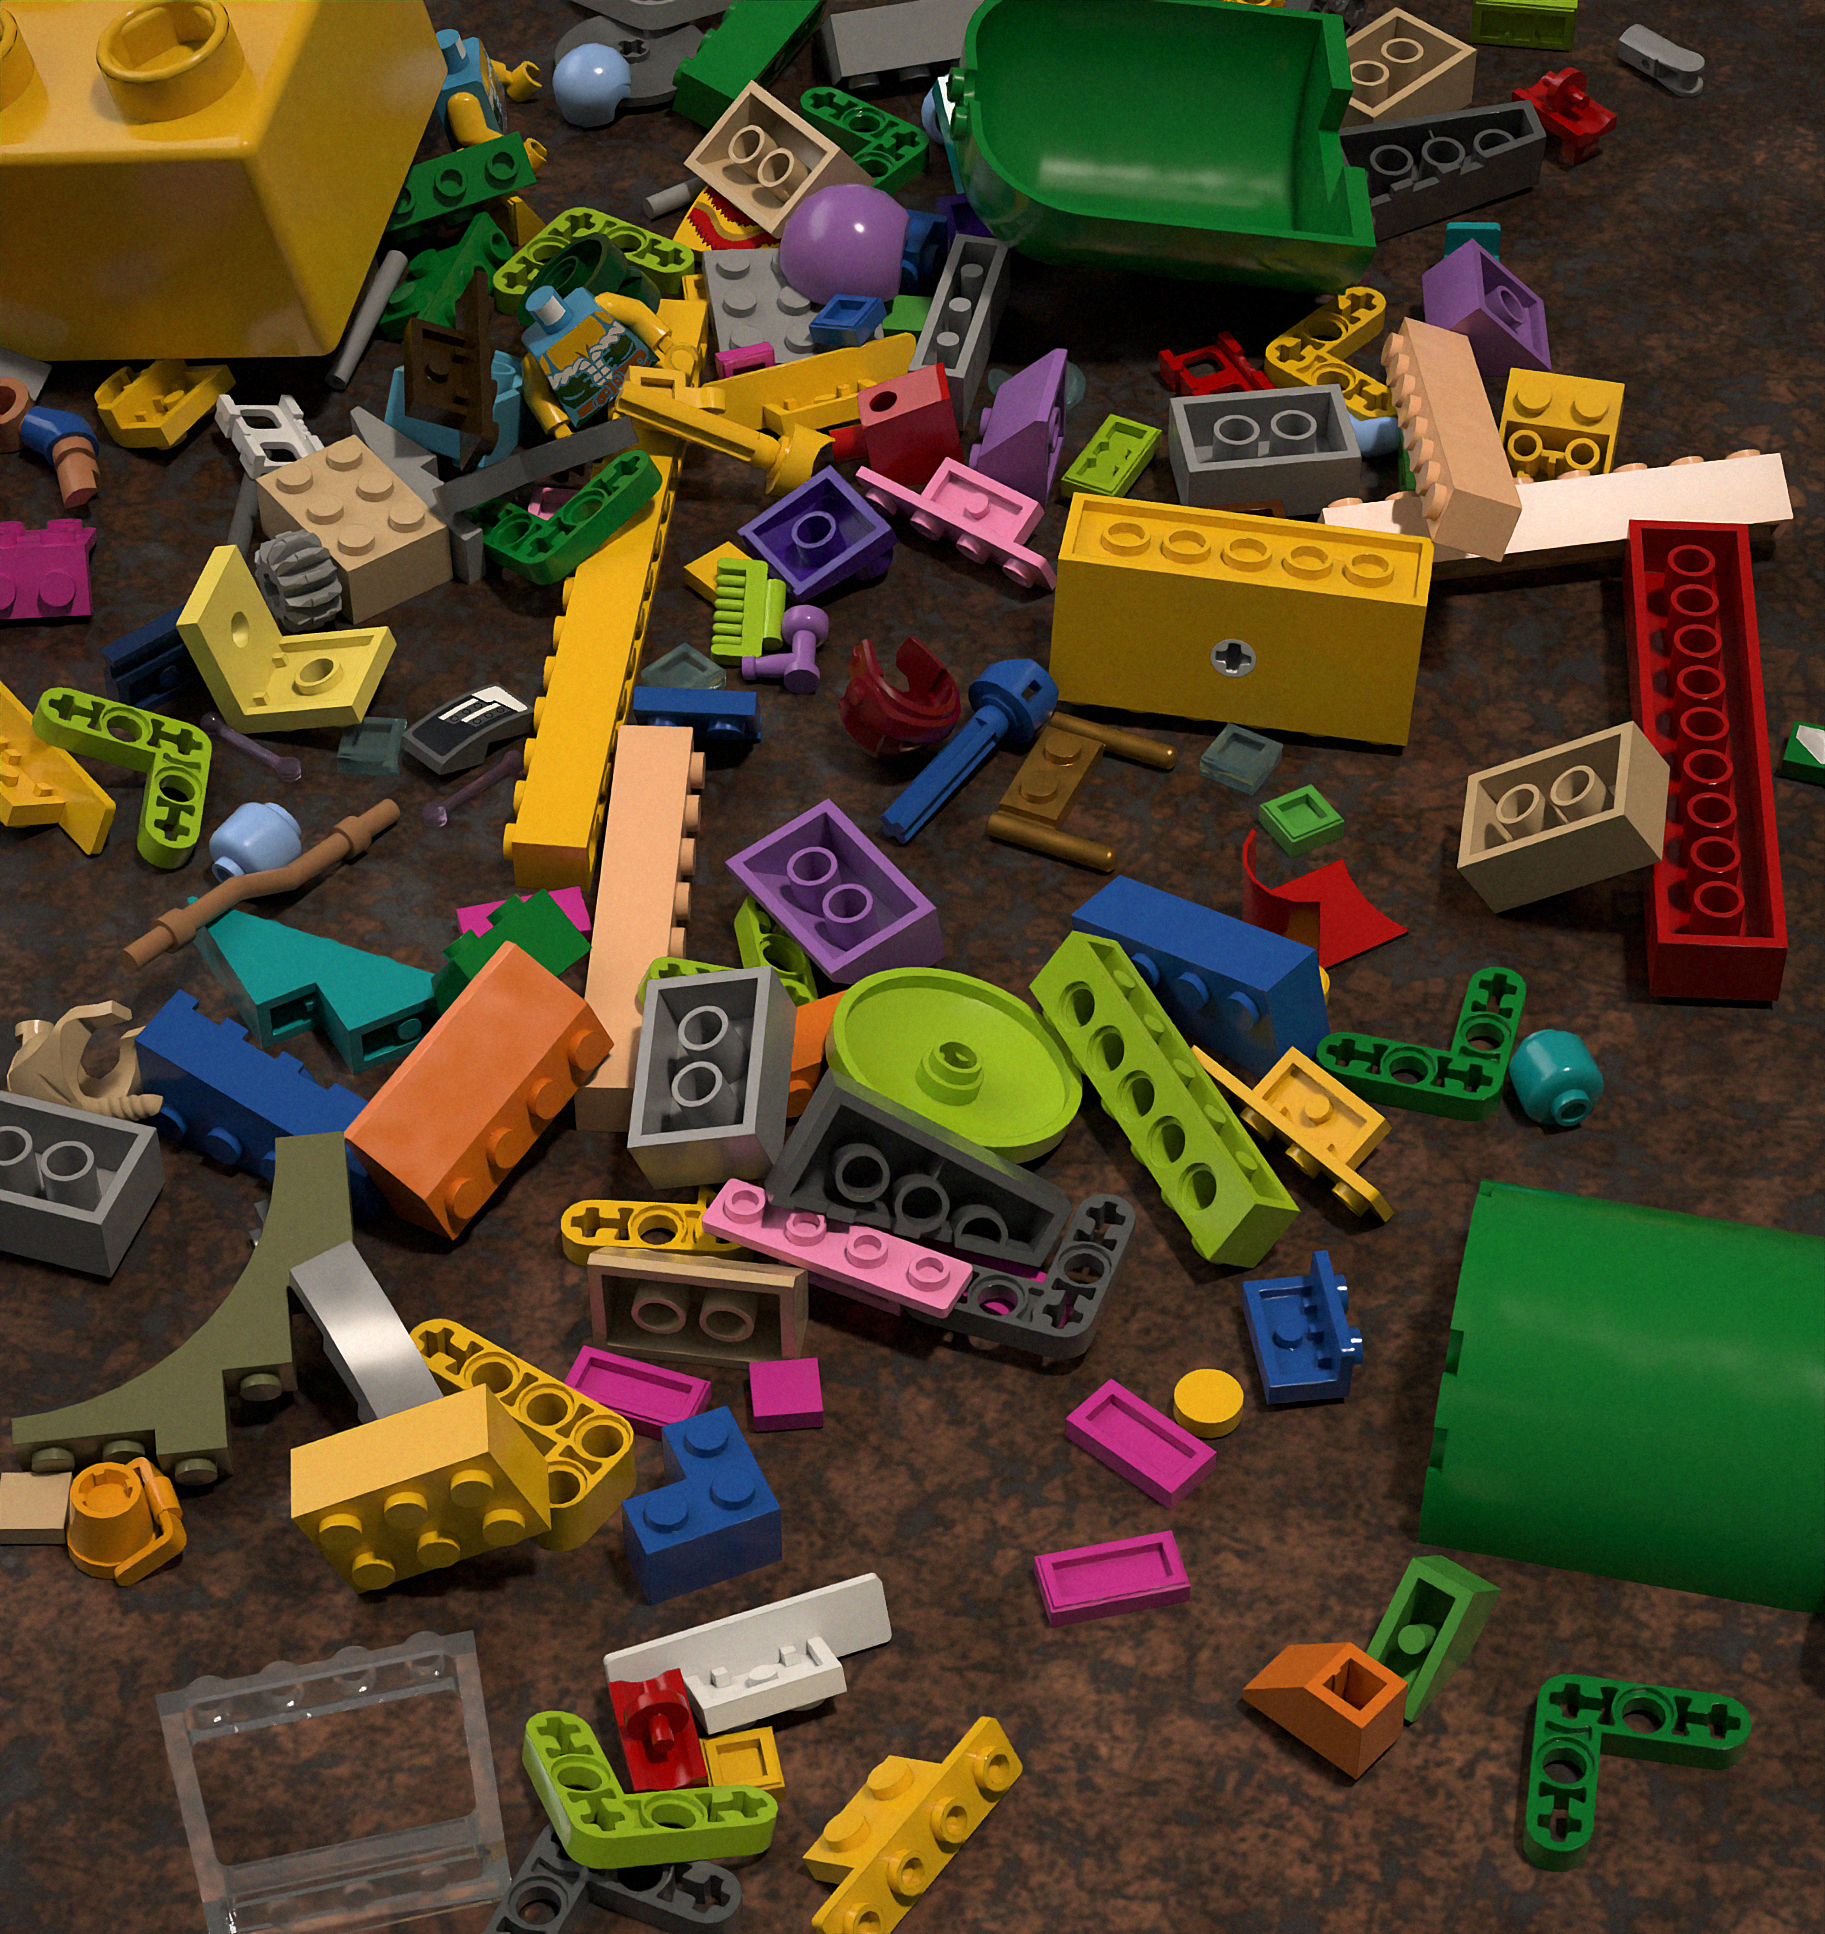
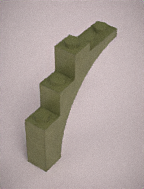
[11,1131,356,1486]

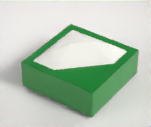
[1780,720,1825,785]

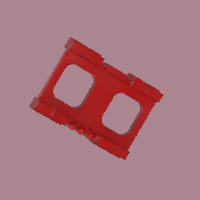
[1158,331,1276,397]

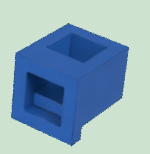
[899,209,948,296]

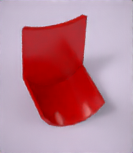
[1242,829,1410,969]

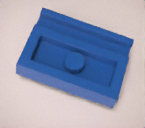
[633,686,763,741]

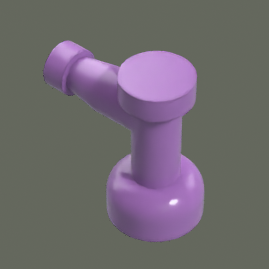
[742,605,829,694]

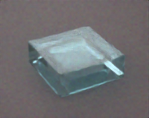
[641,642,726,690]
[337,717,407,776]
[1199,723,1283,796]

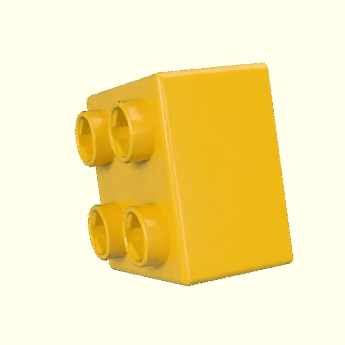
[0,0,448,361]

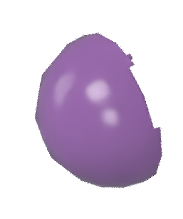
[779,183,911,305]

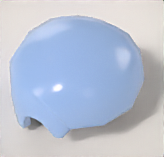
[552,43,631,128]

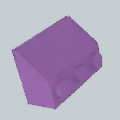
[725,798,946,984]

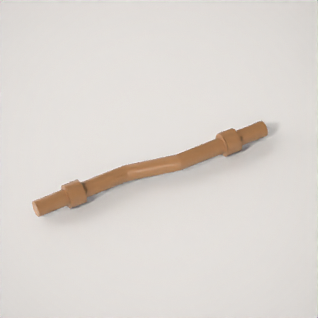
[118,799,401,973]

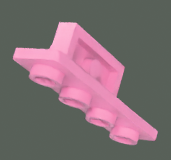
[855,457,1056,591]
[702,1179,973,1319]

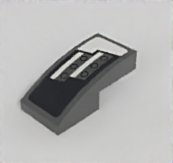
[400,682,534,775]

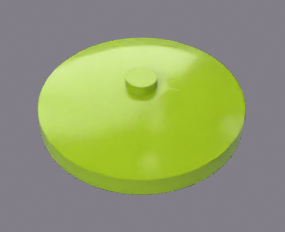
[825,967,1083,1164]

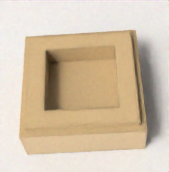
[0,1472,73,1544]

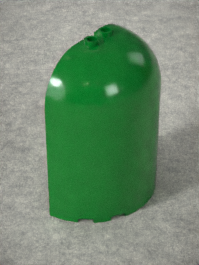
[947,0,1377,296]
[1417,1178,1825,1613]

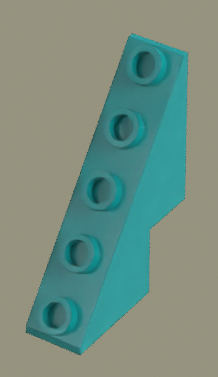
[187,896,441,1075]

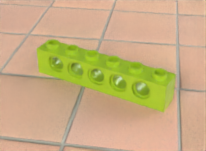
[1029,930,1301,1269]

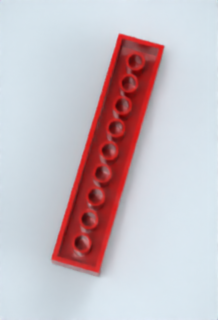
[1621,519,1788,1001]

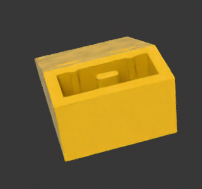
[1499,367,1625,483]

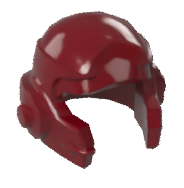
[838,635,961,762]

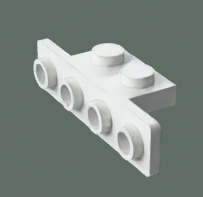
[603,1573,892,1735]

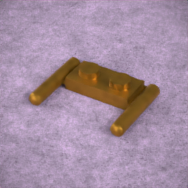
[987,711,1178,872]

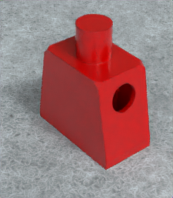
[829,362,965,486]

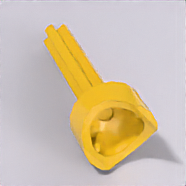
[613,380,835,500]

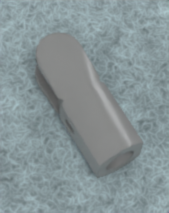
[1618,24,1705,98]

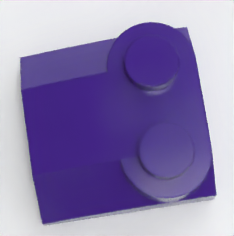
[737,465,899,603]

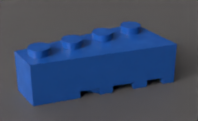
[1071,875,1330,1079]
[134,989,387,1222]

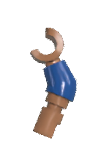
[0,377,102,509]

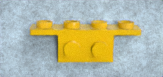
[701,332,917,435]
[0,681,116,855]
[1191,1045,1394,1223]
[802,1716,1023,1934]

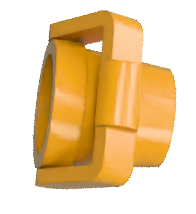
[66,1457,187,1586]

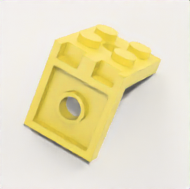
[176,545,397,735]

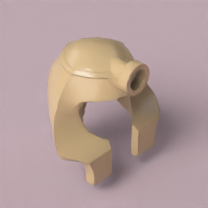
[6,1000,164,1122]

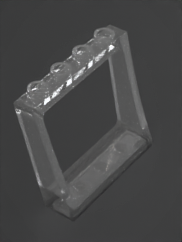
[155,1630,512,1934]

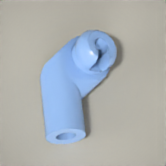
[1348,412,1400,458]

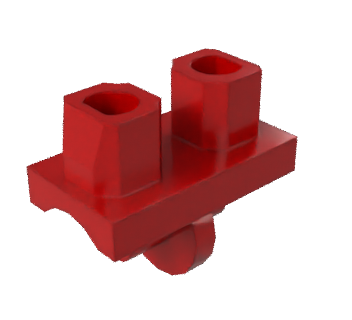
[1511,67,1617,163]
[608,1668,709,1794]

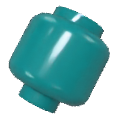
[1508,1029,1604,1126]

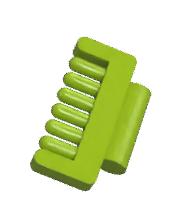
[710,558,786,666]

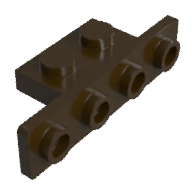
[403,271,499,474]

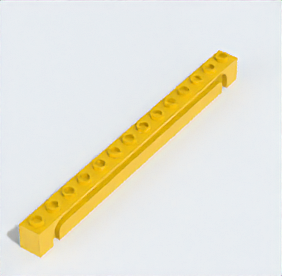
[503,299,709,892]

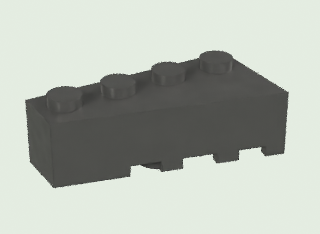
[1339,100,1547,242]
[764,1067,1073,1267]

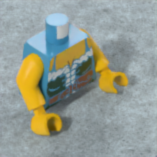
[435,29,547,175]
[521,285,700,440]

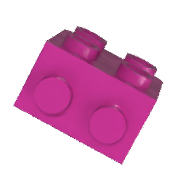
[0,518,97,619]

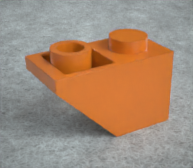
[1242,1642,1408,1780]

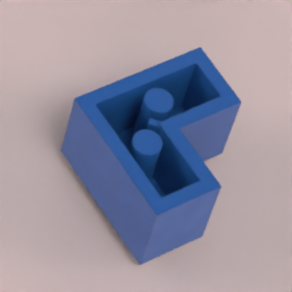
[621,1405,783,1606]

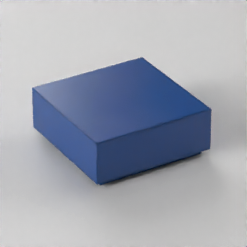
[808,294,887,347]

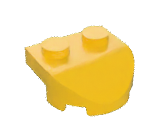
[94,359,236,450]

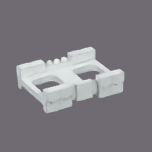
[215,395,324,479]

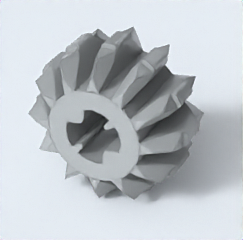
[254,529,342,633]

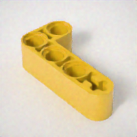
[409,1319,637,1551]

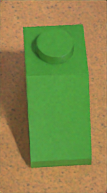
[1366,1555,1502,1722]

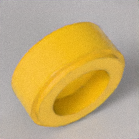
[1173,1369,1244,1438]

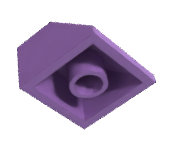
[1421,238,1552,376]
[969,348,1068,511]

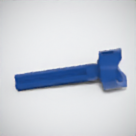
[879,658,1059,844]

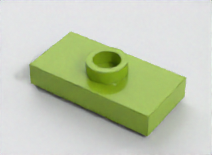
[1469,0,1578,52]
[1061,414,1162,498]

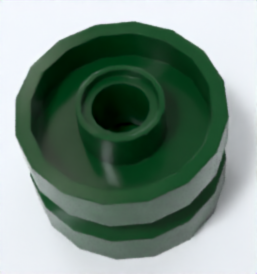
[517,232,661,330]

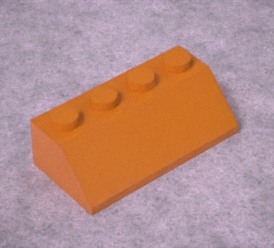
[344,940,615,1241]

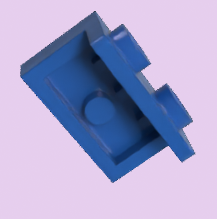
[1241,1250,1363,1404]

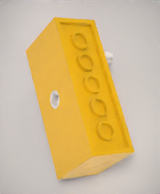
[1049,492,1435,746]

